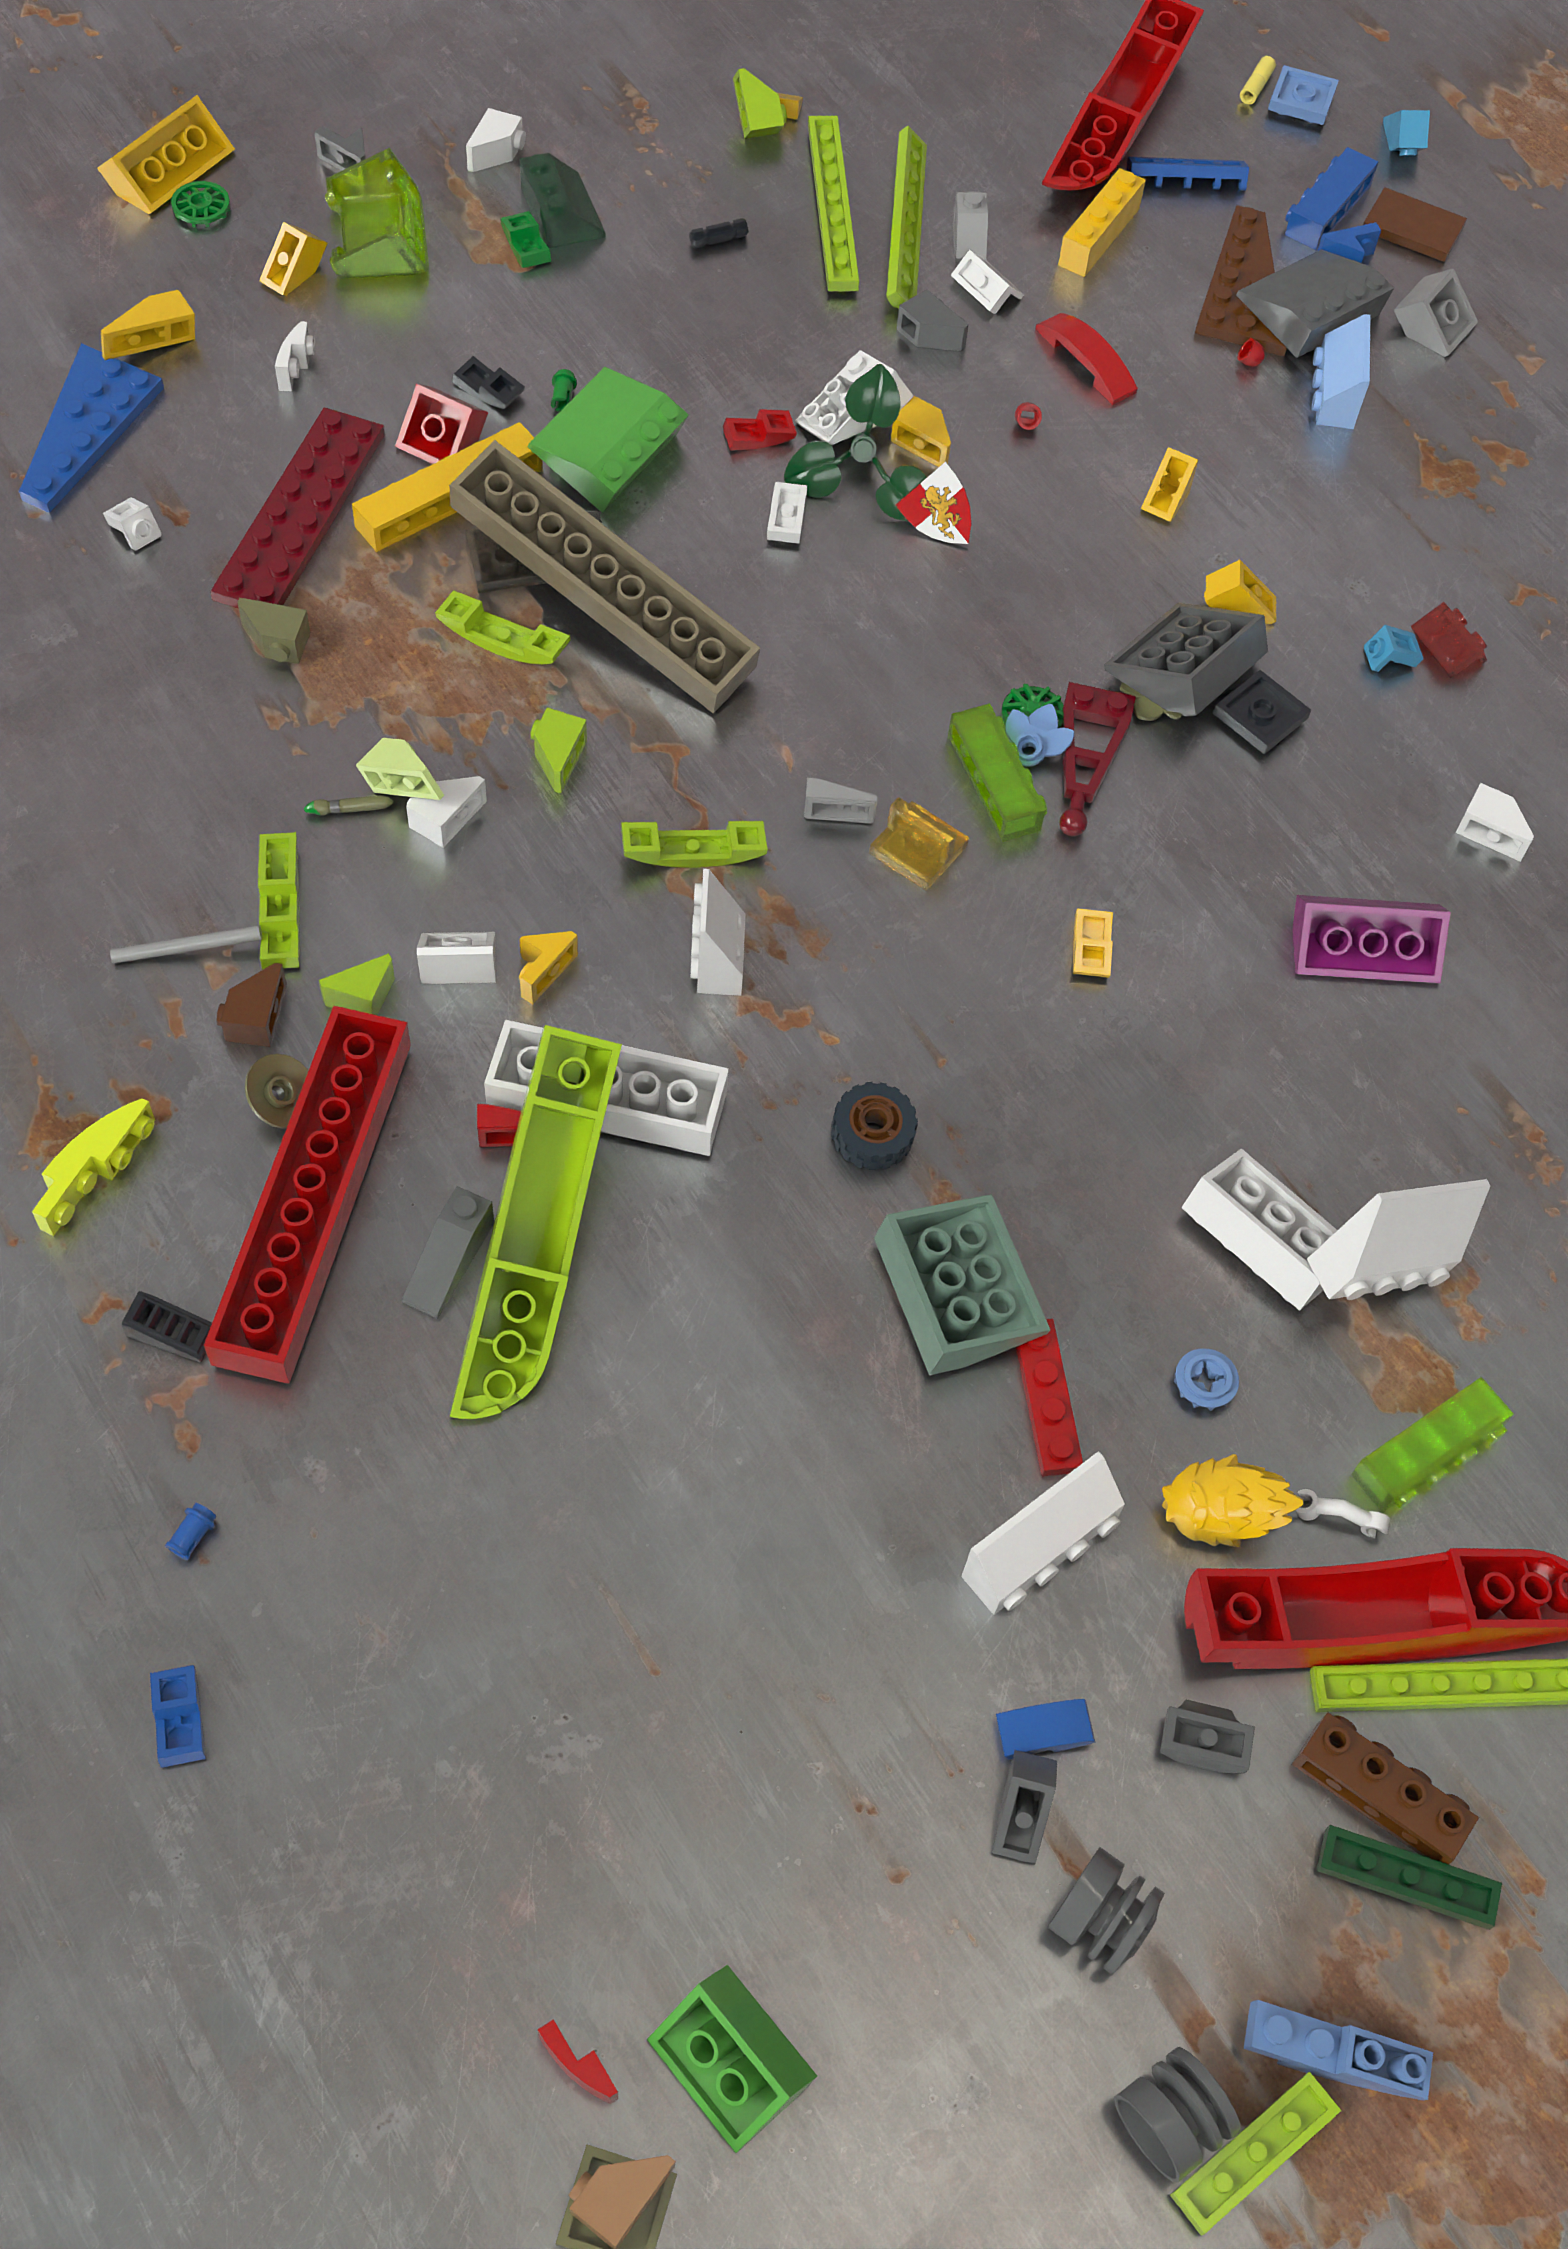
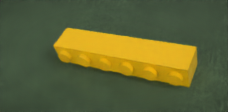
[352,422,543,552]

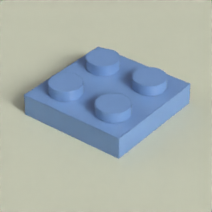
[1268,65,1339,125]

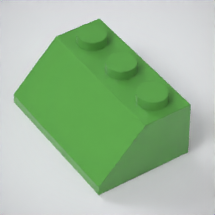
[647,1965,817,2153]

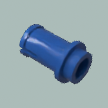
[165,1503,217,1560]

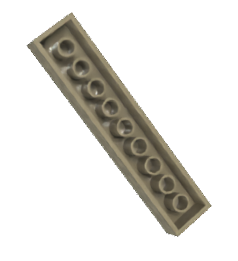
[449,440,760,714]

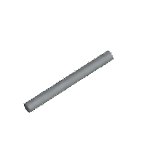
[110,925,262,964]

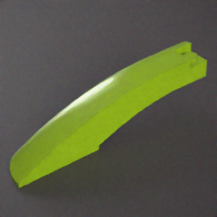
[449,1025,622,1419]

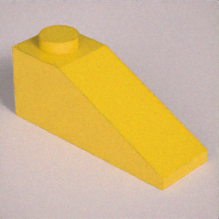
[101,290,195,360]

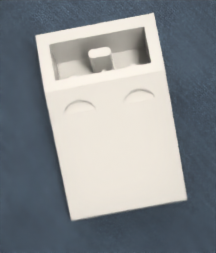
[795,350,913,445]
[690,869,746,996]

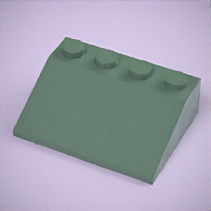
[874,1194,1050,1375]

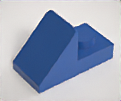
[1317,222,1381,263]

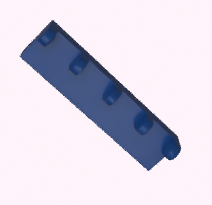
[1126,157,1249,191]

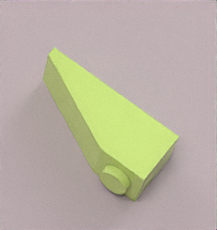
[356,738,444,800]

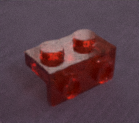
[1410,602,1487,678]

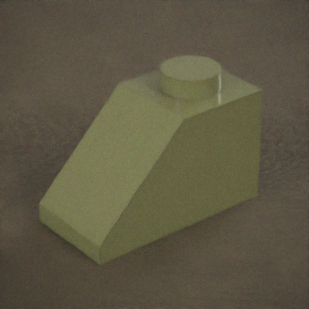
[238,597,310,664]

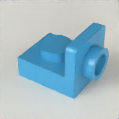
[1364,625,1424,672]

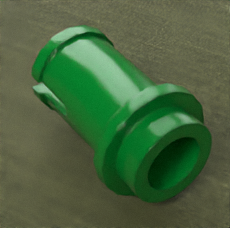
[551,369,577,412]

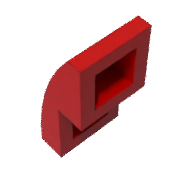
[723,409,797,450]
[537,2019,618,2104]

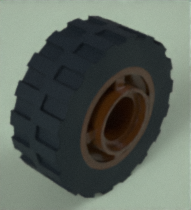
[831,1082,918,1170]

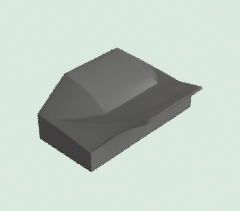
[1160,1699,1255,1773]

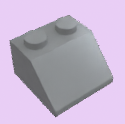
[1394,268,1478,356]

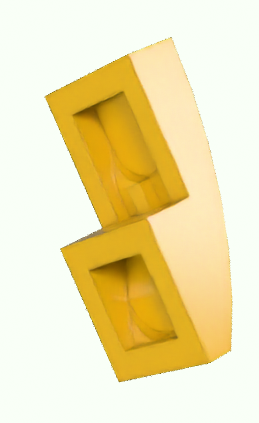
[1073,908,1113,978]

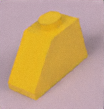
[259,222,328,296]
[890,396,951,467]
[1204,560,1276,624]

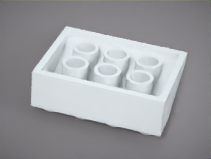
[1307,1179,1491,1300]

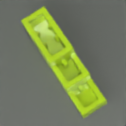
[258,832,300,970]

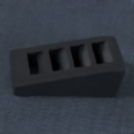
[122,1291,212,1363]

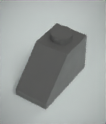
[992,1750,1057,1864]

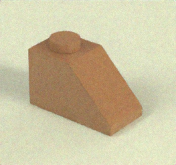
[568,2155,676,2249]

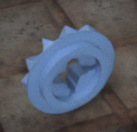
[1174,1349,1239,1411]

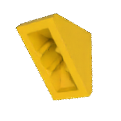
[1141,447,1199,522]

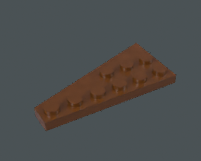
[1195,205,1287,357]

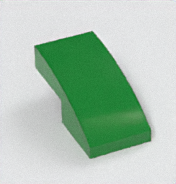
[500,211,551,268]

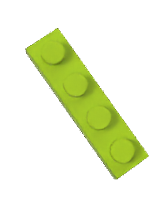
[1170,2072,1341,2236]

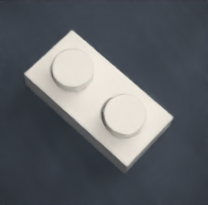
[767,482,807,543]

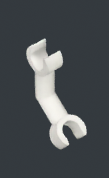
[1295,1489,1390,1538]

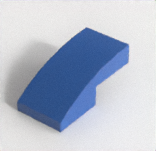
[150,1665,206,1768]
[996,1699,1096,1760]

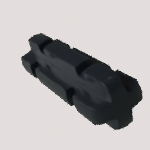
[689,218,749,248]

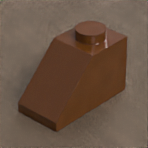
[217,963,287,1047]

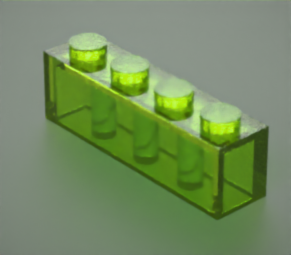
[948,703,1047,842]
[1351,1377,1514,1513]

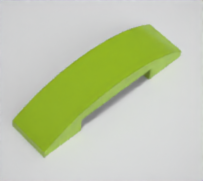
[435,590,570,664]
[621,821,768,868]

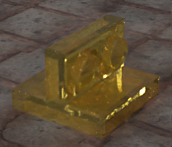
[869,797,969,890]

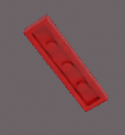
[1016,1318,1083,1477]

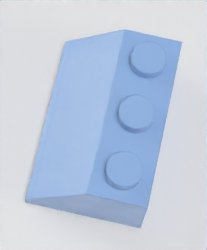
[1311,314,1370,429]

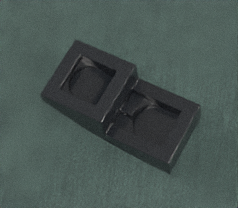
[452,356,525,409]

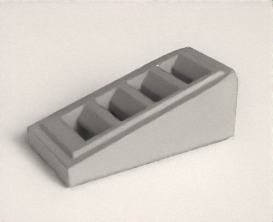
[804,777,877,823]

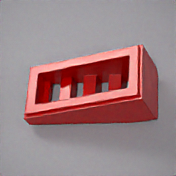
[477,1104,521,1147]

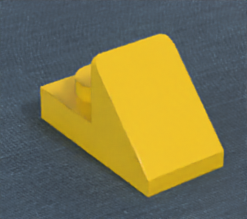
[519,931,578,1005]

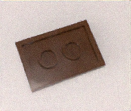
[1363,187,1467,262]

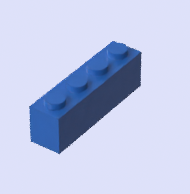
[1285,147,1379,250]

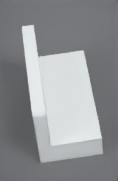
[951,250,1024,314]

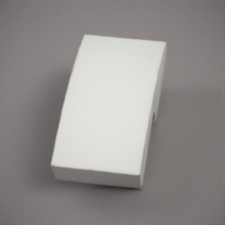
[275,321,315,391]

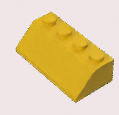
[97,95,235,214]

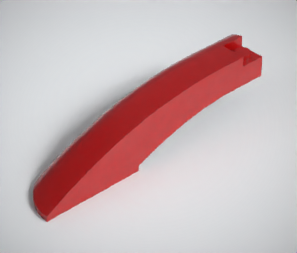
[1042,0,1204,190]
[1184,1548,1568,1669]

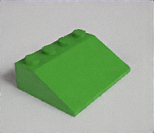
[527,367,689,513]

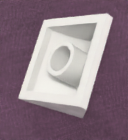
[417,932,496,984]

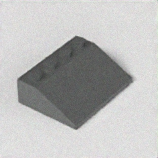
[1236,249,1394,358]
[1104,603,1268,716]

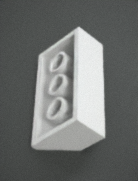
[1182,1148,1337,1311]
[961,1451,1125,1615]

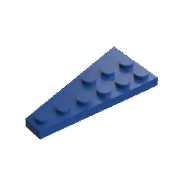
[19,343,164,513]

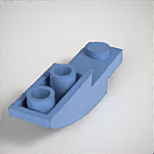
[1243,2000,1433,2101]

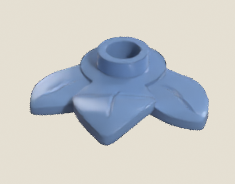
[1005,704,1075,767]

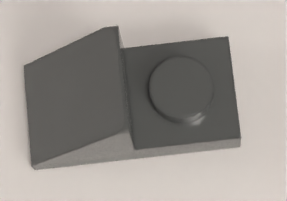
[314,126,367,184]

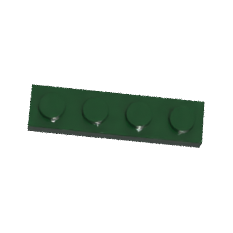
[1317,1825,1502,1930]

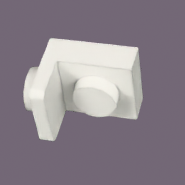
[103,497,161,551]

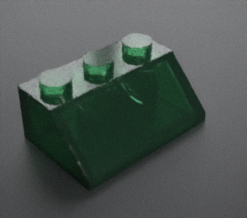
[519,153,606,248]

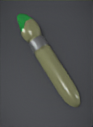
[304,796,393,815]

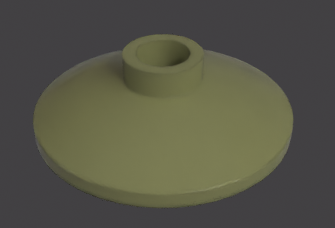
[245,1054,308,1129]

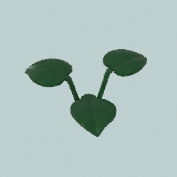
[784,364,927,521]

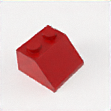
[395,384,488,464]

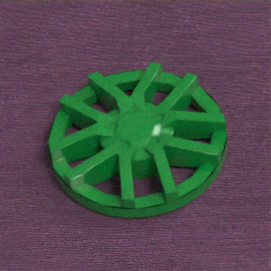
[171,181,231,227]
[1001,684,1064,728]

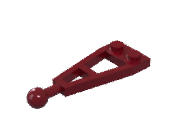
[1059,682,1136,837]

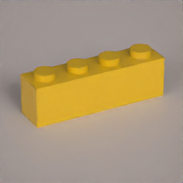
[1058,168,1146,277]

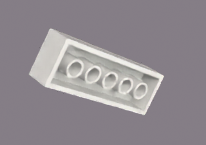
[484,1019,729,1156]

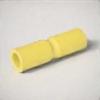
[1240,56,1276,104]

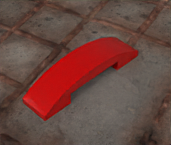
[1036,313,1138,405]

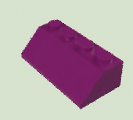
[1292,895,1451,983]

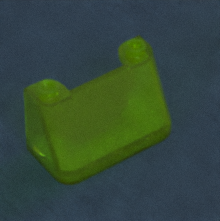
[325,148,429,279]

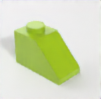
[733,68,787,139]
[531,707,587,794]

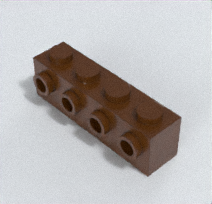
[1292,1712,1479,1865]

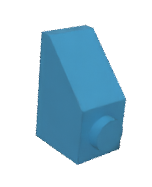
[1383,110,1430,157]

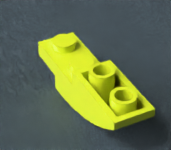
[32,1098,155,1236]

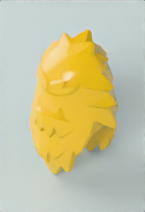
[1162,1454,1303,1547]

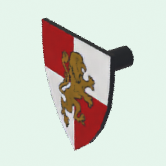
[895,462,972,544]

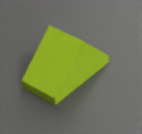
[319,953,395,1015]

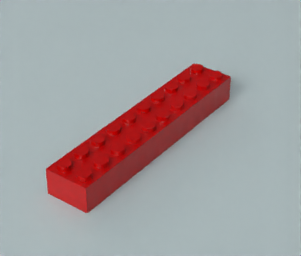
[204,1005,411,1384]

